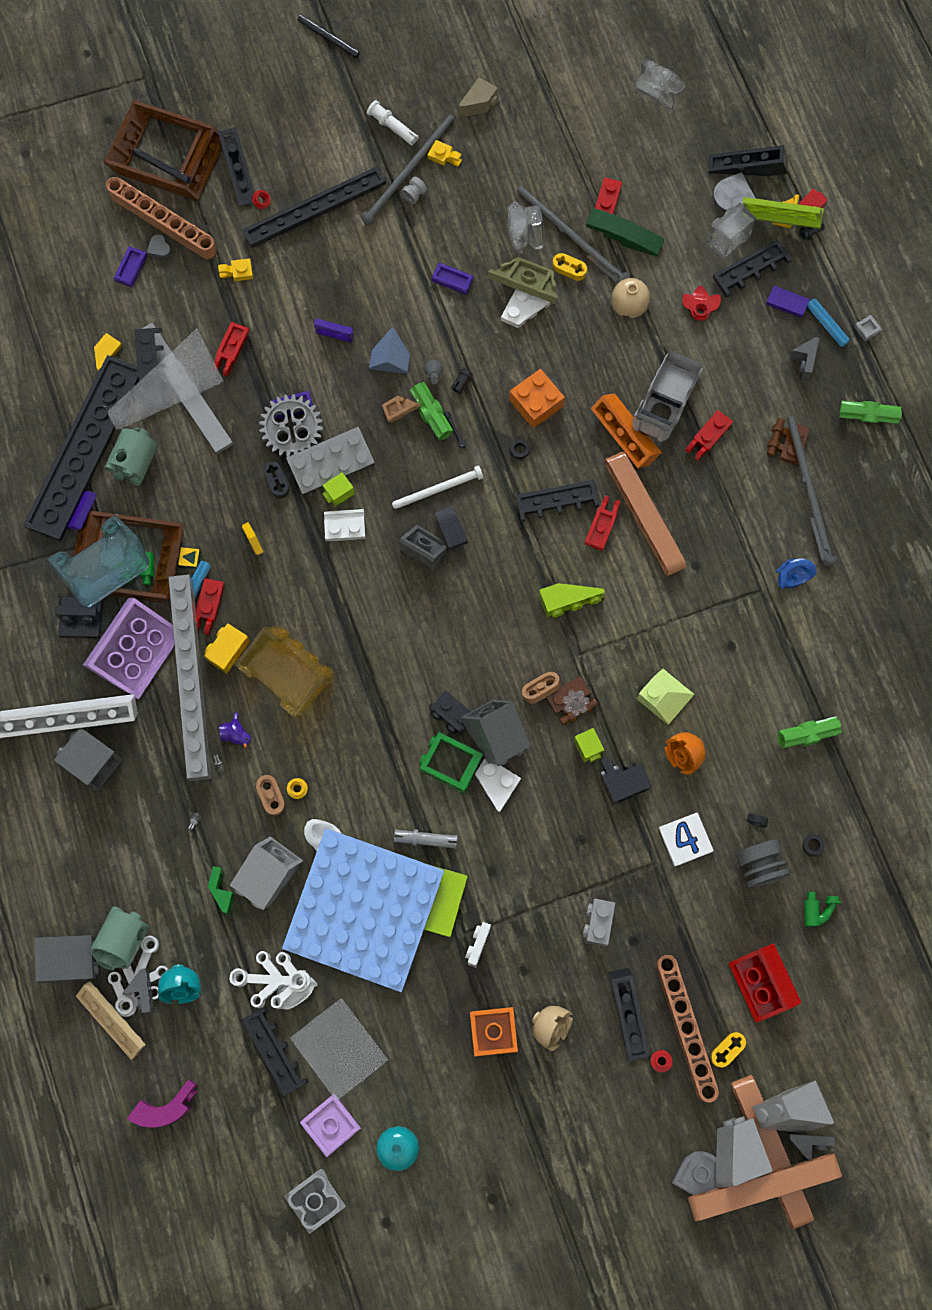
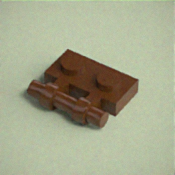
[767,418,810,465]
[546,676,598,726]

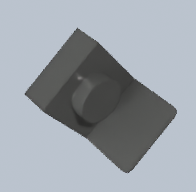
[790,337,819,381]
[122,968,154,1014]
[786,1134,834,1161]

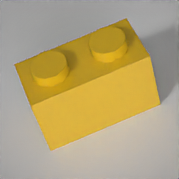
[204,624,250,674]

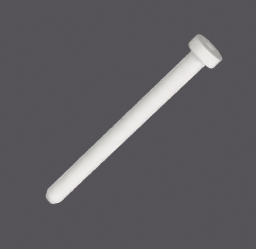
[392,465,483,509]

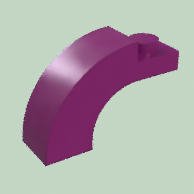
[127,1080,198,1127]

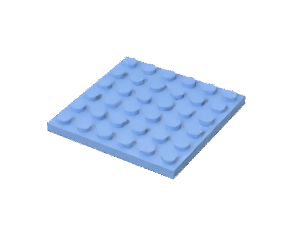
[282,828,445,992]

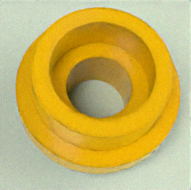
[287,778,308,799]

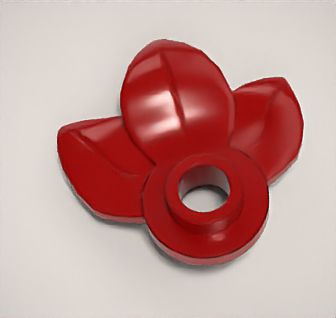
[682,285,721,321]

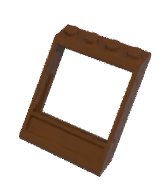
[104,100,222,200]
[66,511,184,602]

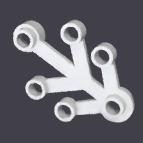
[108,936,169,1017]
[230,951,311,1009]

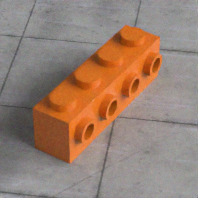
[591,393,662,468]

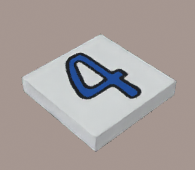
[658,812,714,867]

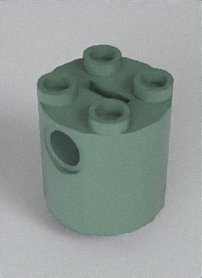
[105,427,158,486]
[90,907,149,970]

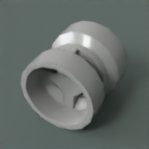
[401,177,427,204]

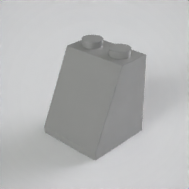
[230,837,303,910]
[752,1081,834,1133]
[716,1116,773,1188]

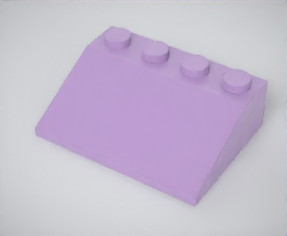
[83,598,175,699]

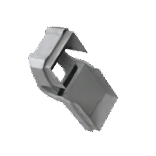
[632,350,703,442]

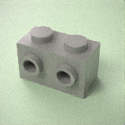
[583,899,615,947]

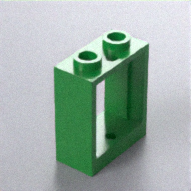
[418,732,483,794]

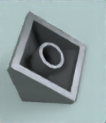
[399,525,448,570]

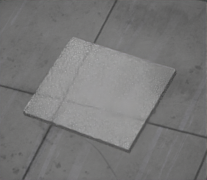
[290,998,388,1102]

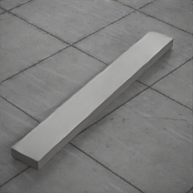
[142,323,233,454]

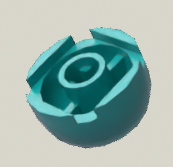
[158,965,201,1004]
[376,1126,420,1172]

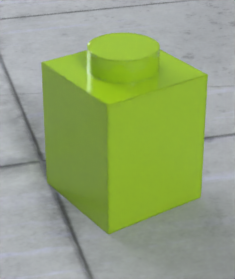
[322,472,355,507]
[574,728,604,763]

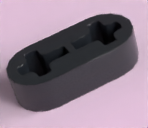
[263,462,289,499]

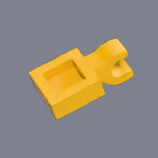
[427,140,462,167]
[218,258,253,281]

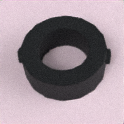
[510,439,530,460]
[747,813,769,827]
[802,835,824,856]

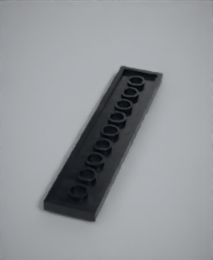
[23,355,139,542]

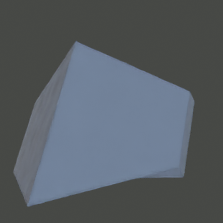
[369,326,410,374]

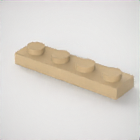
[76,981,145,1060]

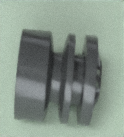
[736,839,791,888]

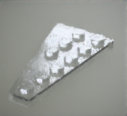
[107,329,223,431]

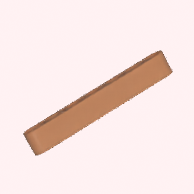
[106,177,217,259]
[605,451,686,576]
[656,955,719,1102]
[731,1075,814,1230]
[687,1153,842,1221]

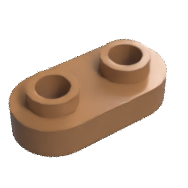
[522,672,561,704]
[256,775,285,816]

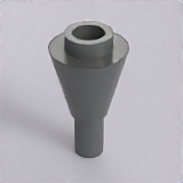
[424,360,443,384]

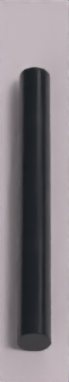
[297,14,360,58]
[132,148,191,184]

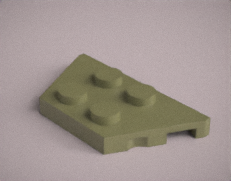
[487,257,558,304]

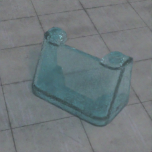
[48,515,149,607]

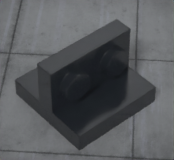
[55,597,103,639]

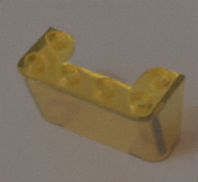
[235,626,334,718]

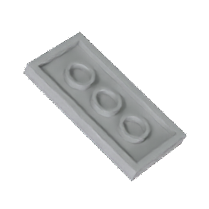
[286,426,375,495]

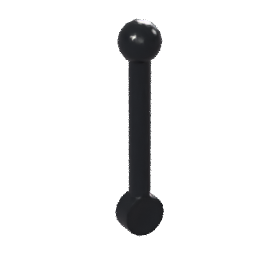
[444,412,466,448]

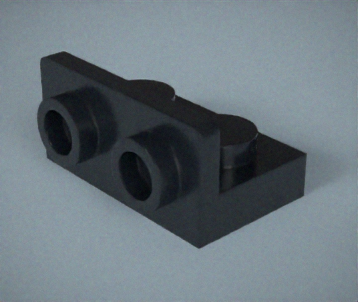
[429,690,471,736]

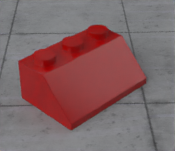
[728,943,801,1023]

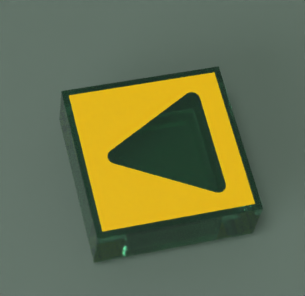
[177,547,201,569]

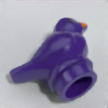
[219,712,251,748]

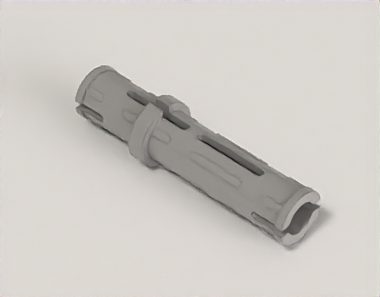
[394,829,458,849]

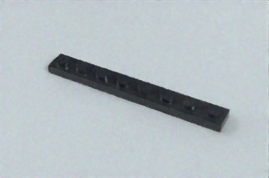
[242,166,386,248]

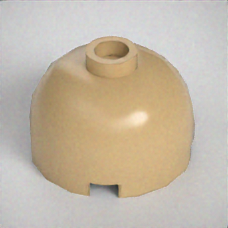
[611,278,650,318]
[532,1006,573,1051]

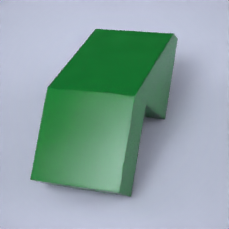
[208,866,235,915]

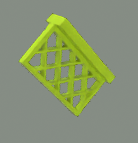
[742,197,824,229]

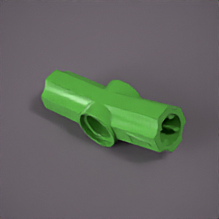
[409,382,453,440]
[839,400,902,424]
[777,717,842,749]

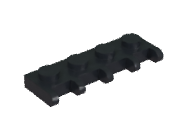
[712,239,792,297]
[134,328,169,408]
[516,480,599,522]
[240,1006,309,1097]

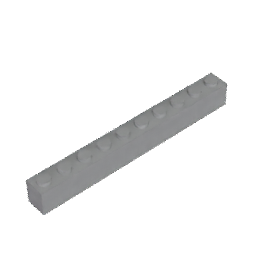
[169,575,211,781]

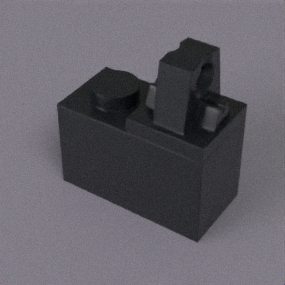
[600,757,652,806]

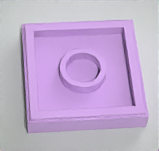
[300,1094,361,1157]

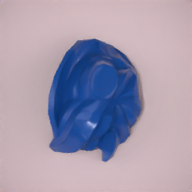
[775,559,817,589]

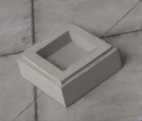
[854,315,882,342]

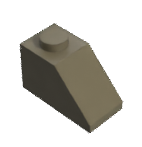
[459,77,499,117]

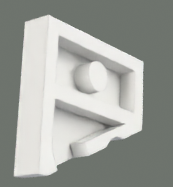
[501,289,551,328]
[475,759,521,813]

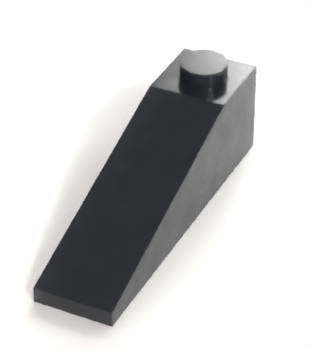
[218,127,254,207]
[709,145,788,176]
[608,968,650,1062]

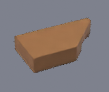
[382,396,421,423]

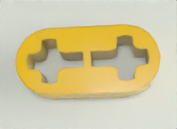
[552,253,587,281]
[710,1032,746,1068]

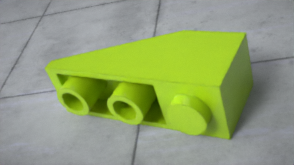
[539,583,605,618]

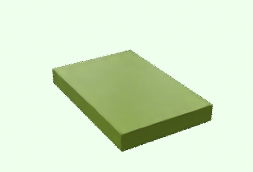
[424,865,468,937]

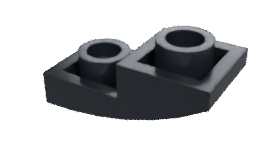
[434,505,468,550]

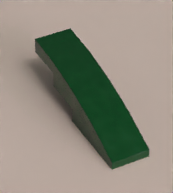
[586,208,664,257]

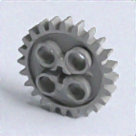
[259,394,323,457]

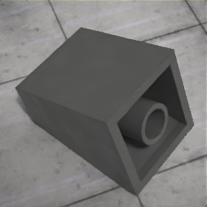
[460,700,531,766]
[54,728,122,793]
[35,935,100,985]

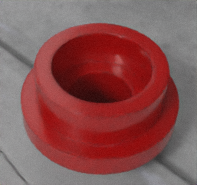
[252,190,271,209]
[650,1050,672,1072]

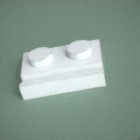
[324,509,365,542]
[465,922,491,968]

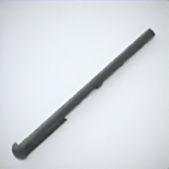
[361,114,455,225]
[517,186,629,284]
[787,416,837,566]

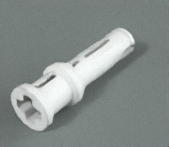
[367,100,418,146]

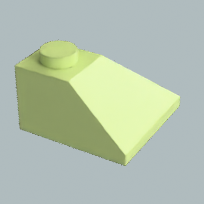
[637,669,694,725]

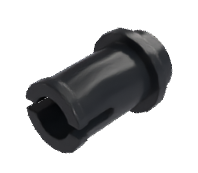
[799,222,825,240]
[451,368,473,394]

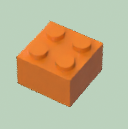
[509,369,565,429]
[470,1007,518,1057]

